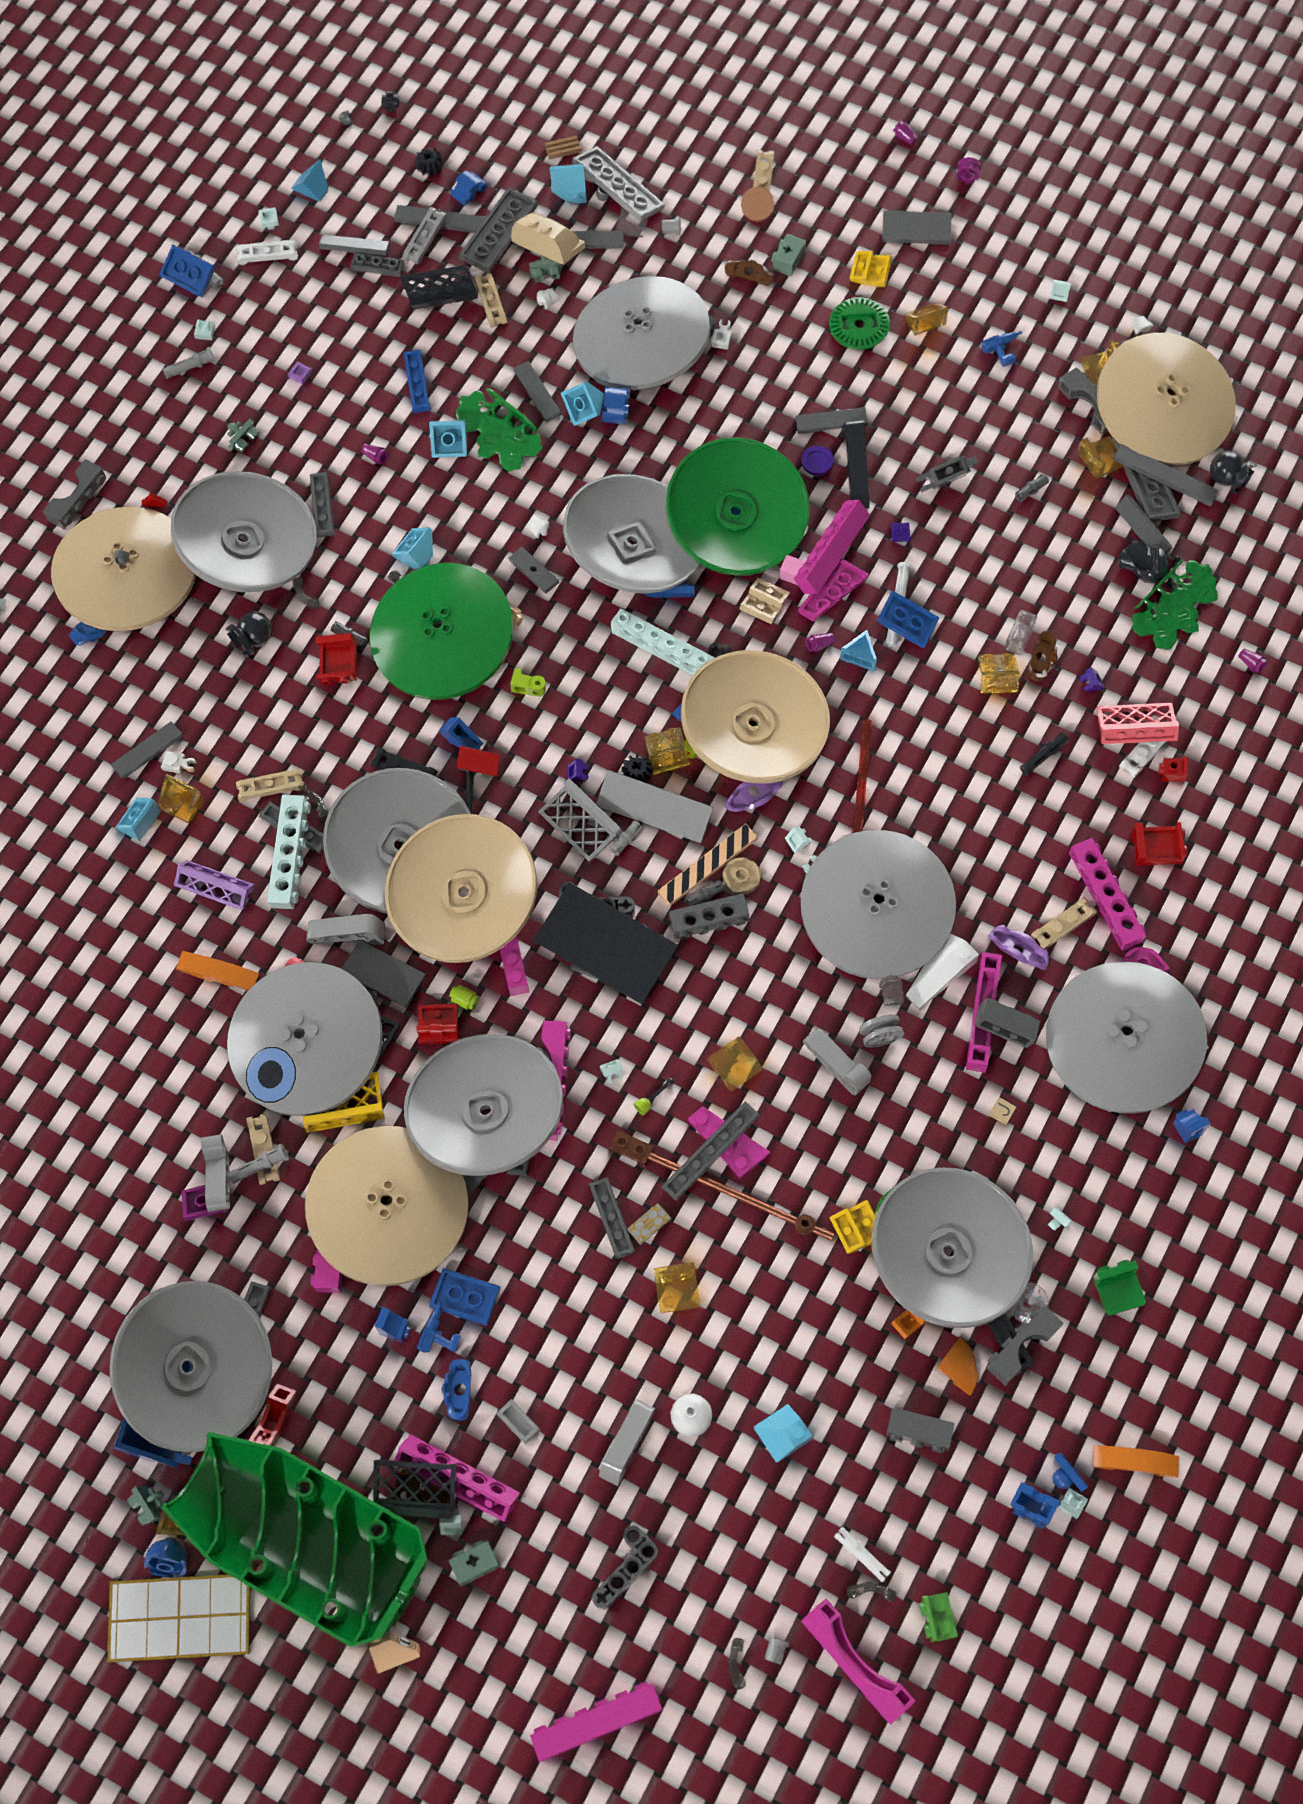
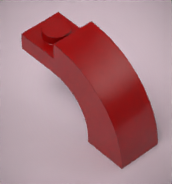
[248,1384,296,1446]

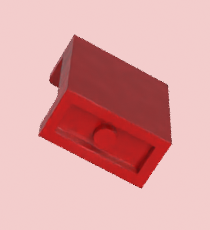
[316,633,357,686]
[1132,822,1188,866]

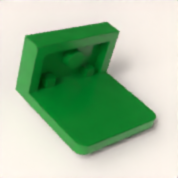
[1093,1260,1146,1316]

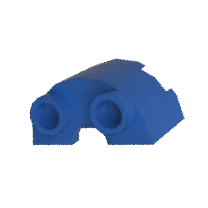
[451,171,488,206]
[1010,1482,1060,1529]

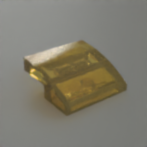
[706,1036,763,1091]

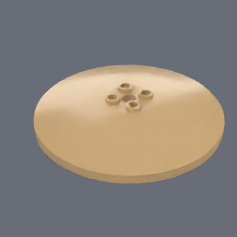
[1097,333,1236,466]
[51,507,196,631]
[681,650,830,783]
[385,814,537,963]
[305,1126,468,1286]

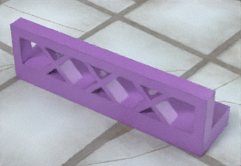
[174,860,255,910]

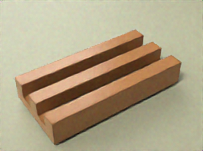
[545,135,581,160]

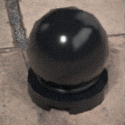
[1210,450,1257,495]
[225,611,273,658]

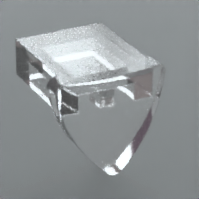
[879,974,904,1006]

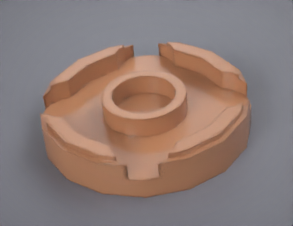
[741,187,775,222]

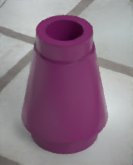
[893,121,918,145]
[361,444,388,464]
[806,633,835,652]
[1238,648,1267,673]

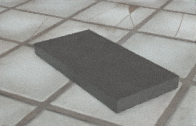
[882,210,951,245]
[341,940,426,1008]

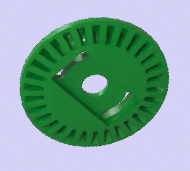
[829,298,890,350]

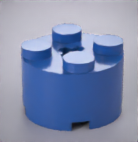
[602,387,630,424]

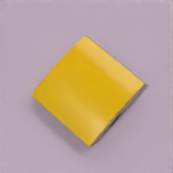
[849,251,892,287]
[829,1200,875,1254]

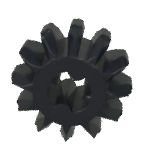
[415,147,443,177]
[621,753,653,783]

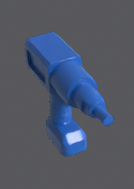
[981,331,1022,367]
[417,1302,461,1353]

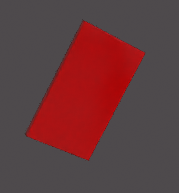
[456,746,500,777]

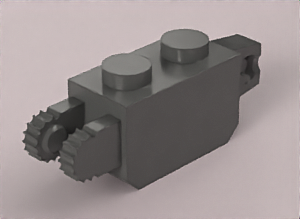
[915,456,978,493]

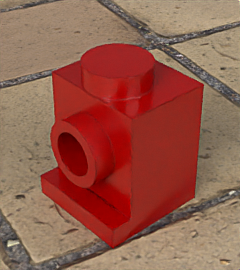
[1158,757,1188,782]

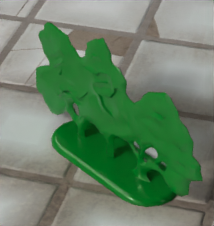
[456,387,543,472]
[1132,559,1218,650]

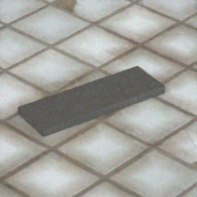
[459,187,538,274]
[1111,435,1181,522]

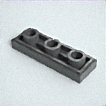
[351,253,404,277]
[509,547,559,594]

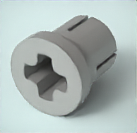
[662,218,681,235]
[764,1636,789,1664]

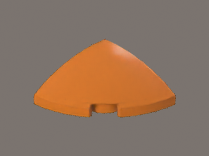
[937,1337,978,1395]

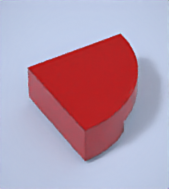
[141,493,167,508]

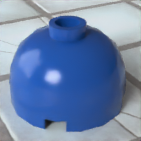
[144,1537,188,1578]

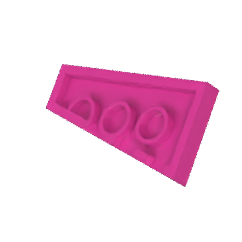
[798,558,869,622]
[688,1106,770,1179]

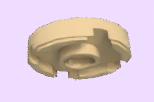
[723,857,761,894]

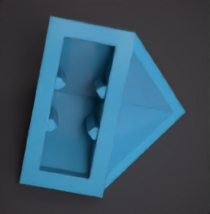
[291,159,329,202]
[840,630,877,671]

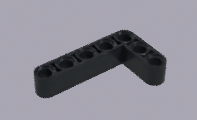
[842,420,870,509]

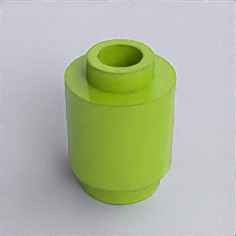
[449,984,480,1010]

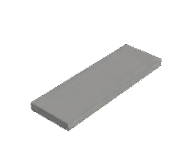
[572,146,665,221]
[596,770,714,843]

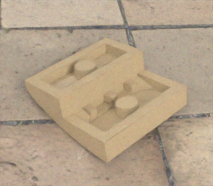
[740,578,790,624]

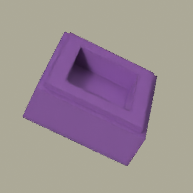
[288,362,312,385]

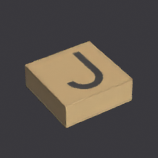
[989,1097,1016,1125]

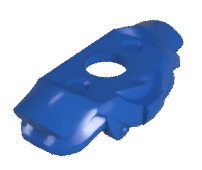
[69,622,107,646]
[442,1359,472,1421]

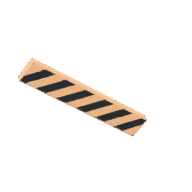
[658,823,758,906]

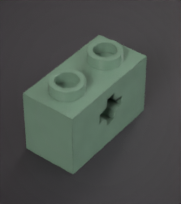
[771,234,806,276]
[449,1540,500,1586]

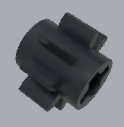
[381,91,400,112]

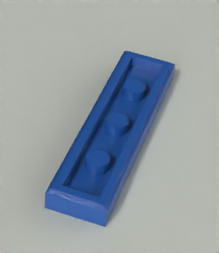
[403,350,430,413]

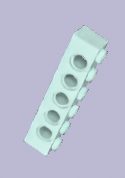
[611,608,715,675]
[267,795,311,909]

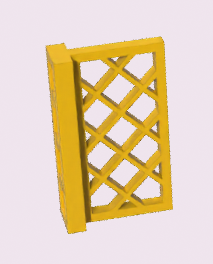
[302,1072,385,1133]

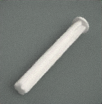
[886,562,912,647]

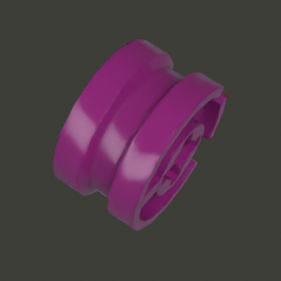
[957,157,981,184]

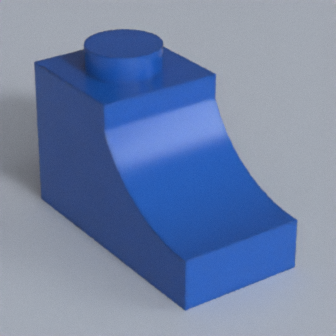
[439,717,484,750]
[1173,1109,1210,1144]
[375,1307,412,1343]

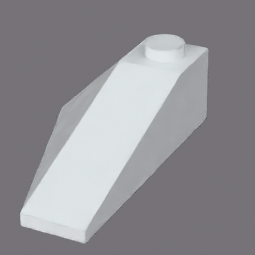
[906,934,979,1010]

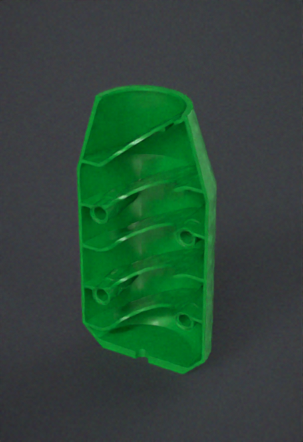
[161,1432,427,1648]

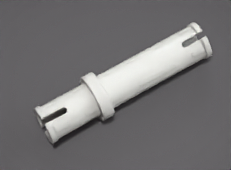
[834,1527,891,1582]

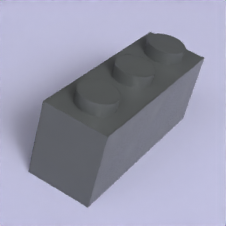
[974,998,1040,1048]
[886,1408,955,1453]

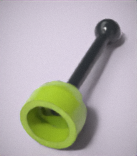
[633,1078,674,1116]

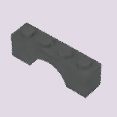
[1058,367,1109,436]
[43,459,106,530]
[987,1306,1064,1386]

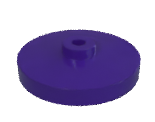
[801,446,834,476]

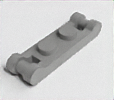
[403,207,447,265]

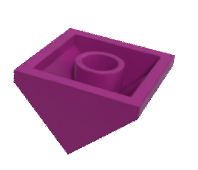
[182,1185,228,1221]

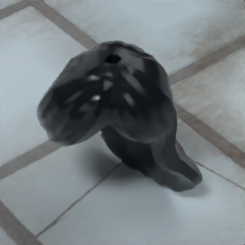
[1118,540,1168,584]

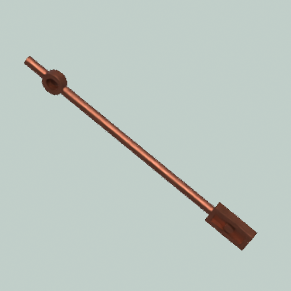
[609,1130,835,1241]

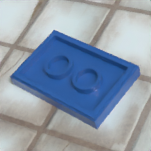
[159,244,216,298]
[876,590,940,649]
[429,1268,501,1326]

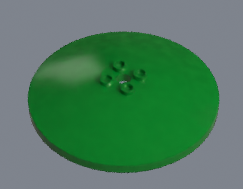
[665,438,809,576]
[370,563,514,700]

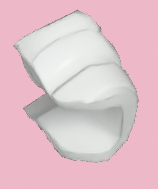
[537,289,559,309]
[1131,316,1153,337]
[527,516,549,539]

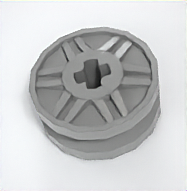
[859,1014,904,1048]

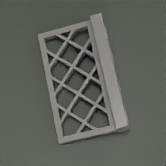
[538,779,622,863]

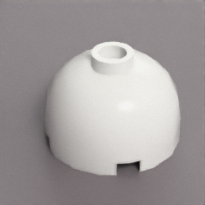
[671,1394,712,1437]

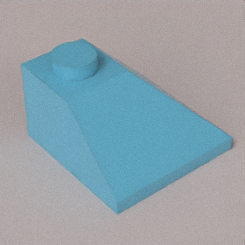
[550,164,586,204]
[391,527,433,569]
[753,1404,812,1463]

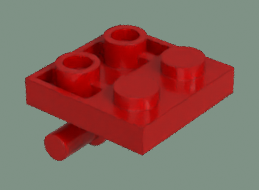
[416,1004,458,1044]

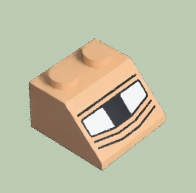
[369,1631,420,1673]

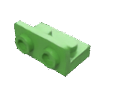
[919,1593,958,1642]

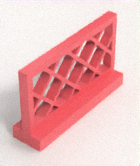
[1096,703,1179,744]

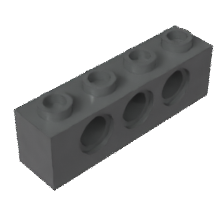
[669,893,749,939]

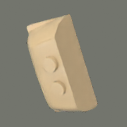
[511,213,585,265]

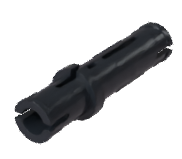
[1020,732,1069,776]

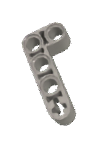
[306,914,386,945]
[803,1028,871,1095]
[201,1134,230,1212]
[599,1399,655,1486]

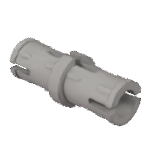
[609,821,642,856]

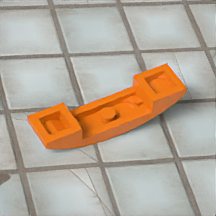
[1093,1446,1179,1478]

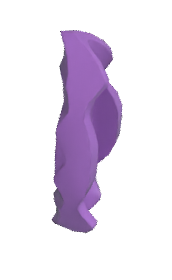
[726,781,783,812]
[988,925,1049,970]

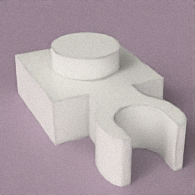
[711,319,732,349]
[161,751,197,773]

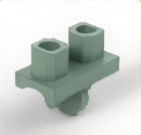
[529,255,561,282]
[227,419,259,453]
[127,1485,165,1525]

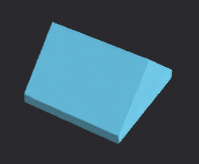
[561,381,604,426]
[429,420,467,458]
[115,798,161,842]

